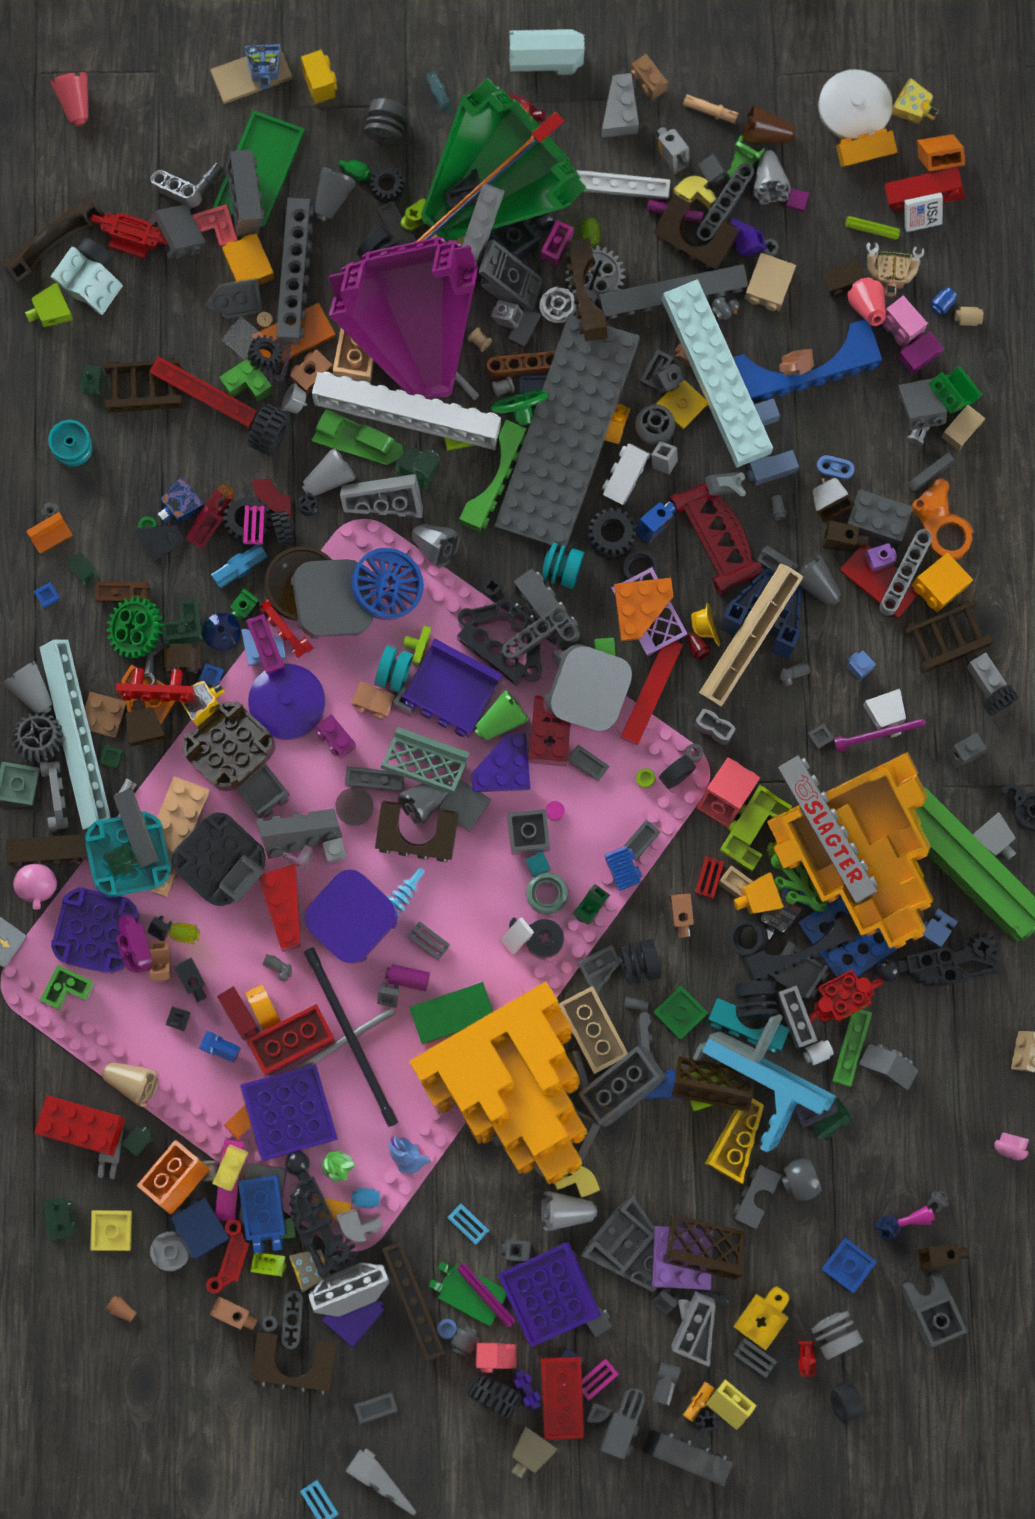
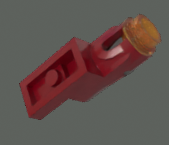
[186,483,235,549]

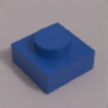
[34,582,60,609]
[199,663,224,687]

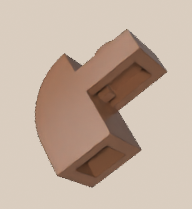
[149,941,172,982]

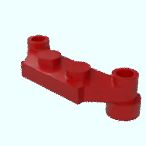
[258,598,314,658]
[206,1220,250,1293]

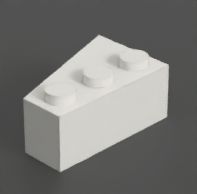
[602,444,651,505]

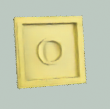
[91,1210,132,1251]

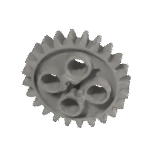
[565,245,626,304]

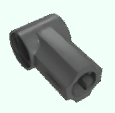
[652,1362,681,1405]

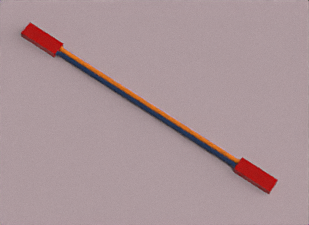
[416,112,564,242]

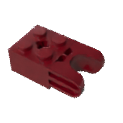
[528,695,571,766]

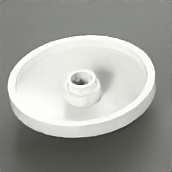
[818,70,892,141]

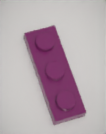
[246,614,285,674]

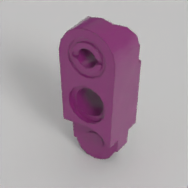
[117,915,152,972]

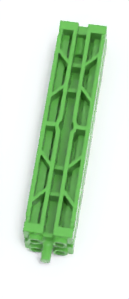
[915,783,1035,943]

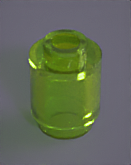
[581,218,600,247]
[170,922,200,944]

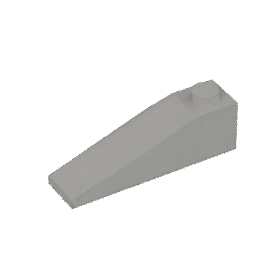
[346,1449,416,1515]

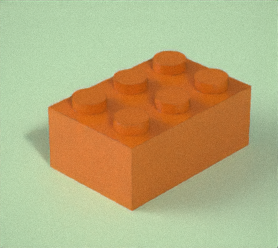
[137,1140,210,1215]

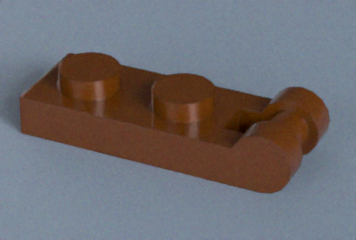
[95,582,150,602]

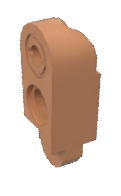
[779,349,814,375]

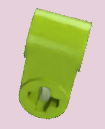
[401,198,426,231]

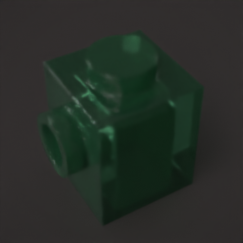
[79,365,104,396]

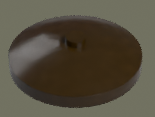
[265,546,332,621]

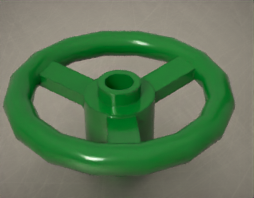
[491,390,549,425]

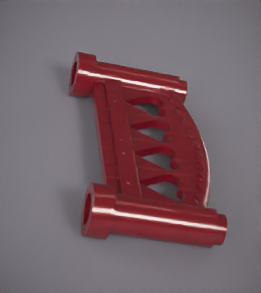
[669,482,763,595]

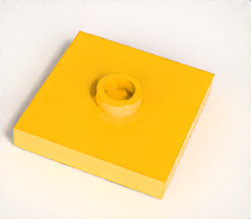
[656,380,708,430]

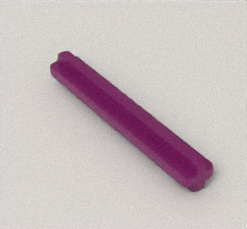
[457,1263,515,1327]

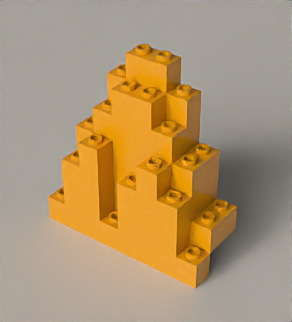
[767,752,933,949]
[409,981,587,1184]

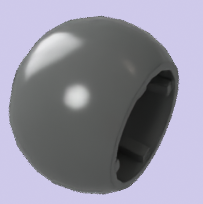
[635,404,676,446]
[781,1158,822,1201]

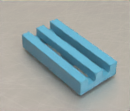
[447,1204,489,1245]
[300,1480,338,1519]

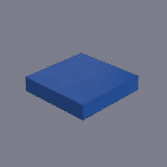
[821,1238,877,1294]

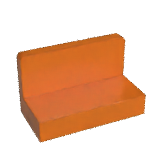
[27,512,72,554]

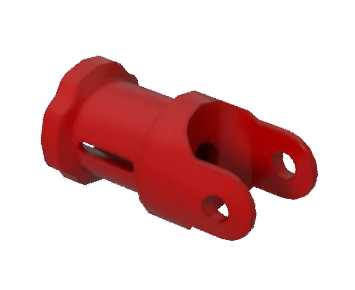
[798,1341,816,1377]

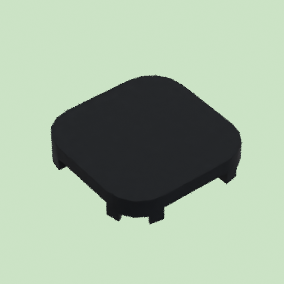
[171,812,266,906]

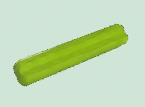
[845,216,900,239]

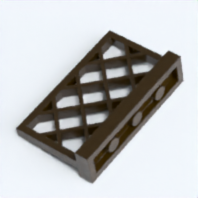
[672,1056,754,1112]
[663,1214,745,1280]

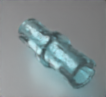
[425,71,451,109]

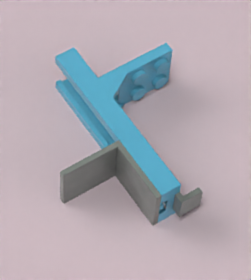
[693,1014,836,1152]

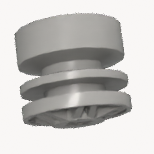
[811,1311,863,1360]

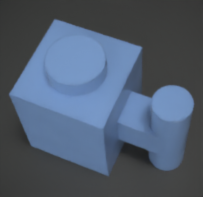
[921,908,958,949]

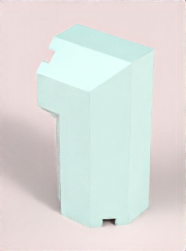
[509,29,584,75]

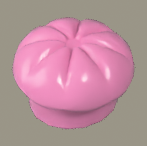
[994,1133,1029,1161]

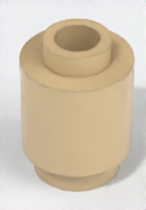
[955,307,983,326]

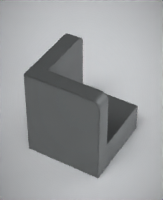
[393,687,415,717]

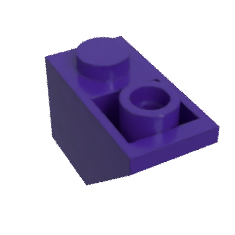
[730,218,767,257]

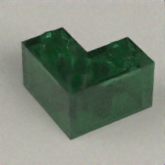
[396,446,441,489]
[161,599,204,645]

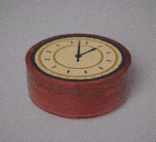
[255,310,274,330]

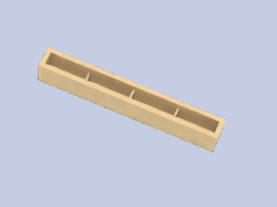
[699,564,803,707]

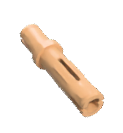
[683,94,739,124]

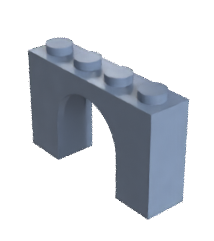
[747,398,799,486]

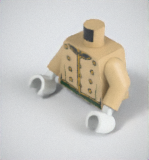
[866,242,924,297]

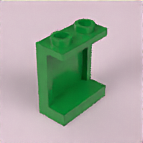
[928,366,983,413]

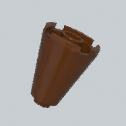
[743,105,796,143]

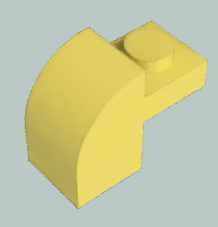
[673,176,716,210]
[555,1166,600,1198]

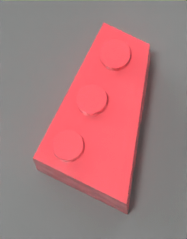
[477,1343,517,1372]

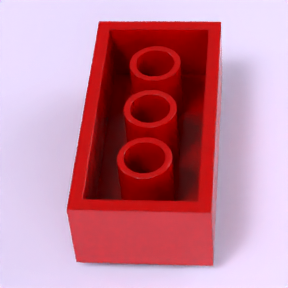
[246,1004,335,1077]
[35,1095,125,1157]

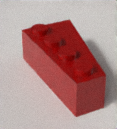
[885,166,965,211]
[259,864,301,952]

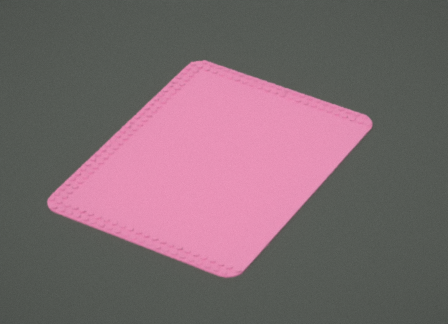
[1,519,710,1252]

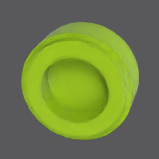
[636,768,655,788]

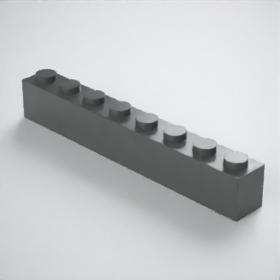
[597,264,748,320]

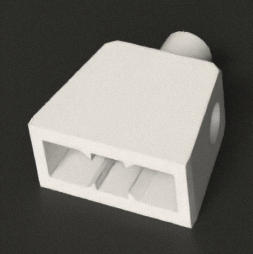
[863,689,906,738]

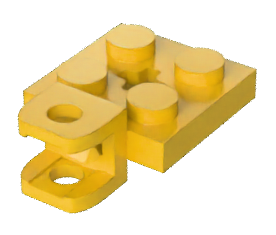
[733,1286,789,1350]

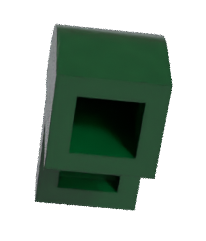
[572,884,610,925]

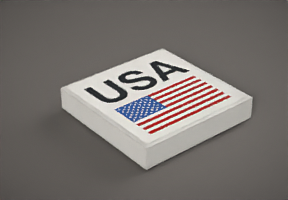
[904,193,943,232]

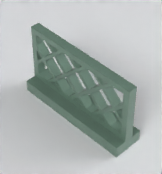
[381,727,470,794]

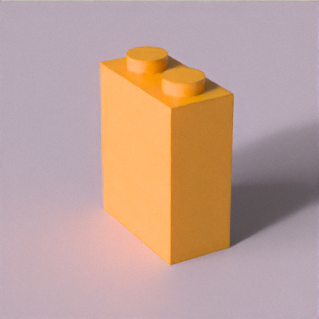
[222,234,275,285]
[911,552,973,612]

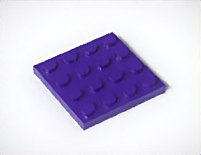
[240,1064,338,1162]
[498,1242,602,1347]

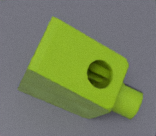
[25,283,73,327]

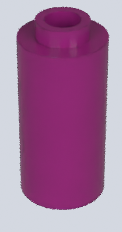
[385,964,430,991]

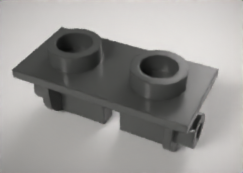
[757,545,799,572]

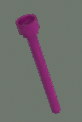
[834,719,926,752]

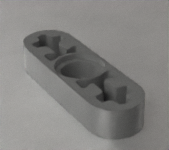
[907,453,955,493]
[282,1291,303,1349]

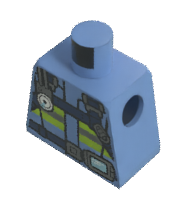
[245,44,281,89]

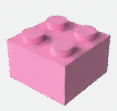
[882,295,928,346]

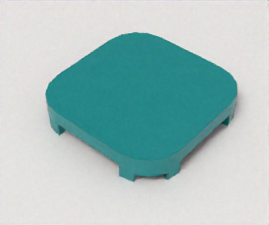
[85,811,171,897]

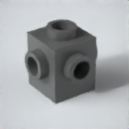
[650,363,684,393]

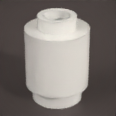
[803,1040,834,1066]

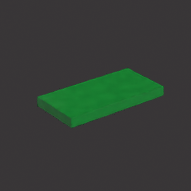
[409,982,493,1044]

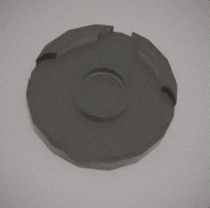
[335,787,374,826]

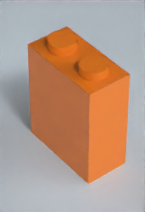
[917,134,965,171]

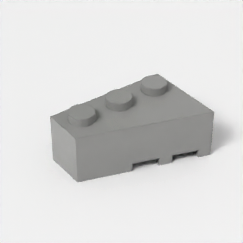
[601,73,639,138]
[672,1291,715,1367]

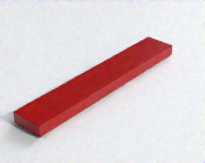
[149,356,258,428]
[620,638,683,746]

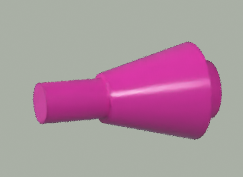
[898,1206,935,1227]

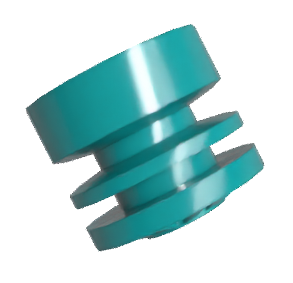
[542,542,585,590]

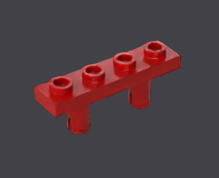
[116,668,195,703]

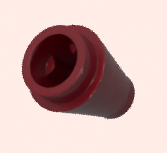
[685,631,711,661]

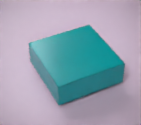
[525,851,551,877]

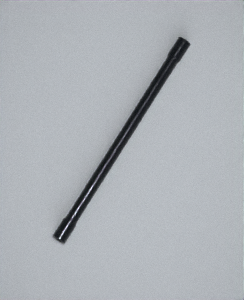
[303,947,399,1128]

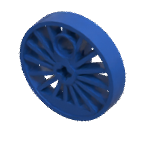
[351,548,424,620]

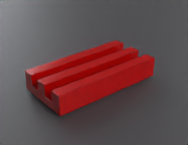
[695,856,724,899]

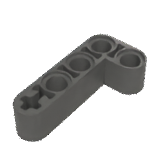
[502,608,580,659]

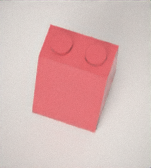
[696,758,760,828]

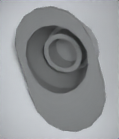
[281,384,307,413]

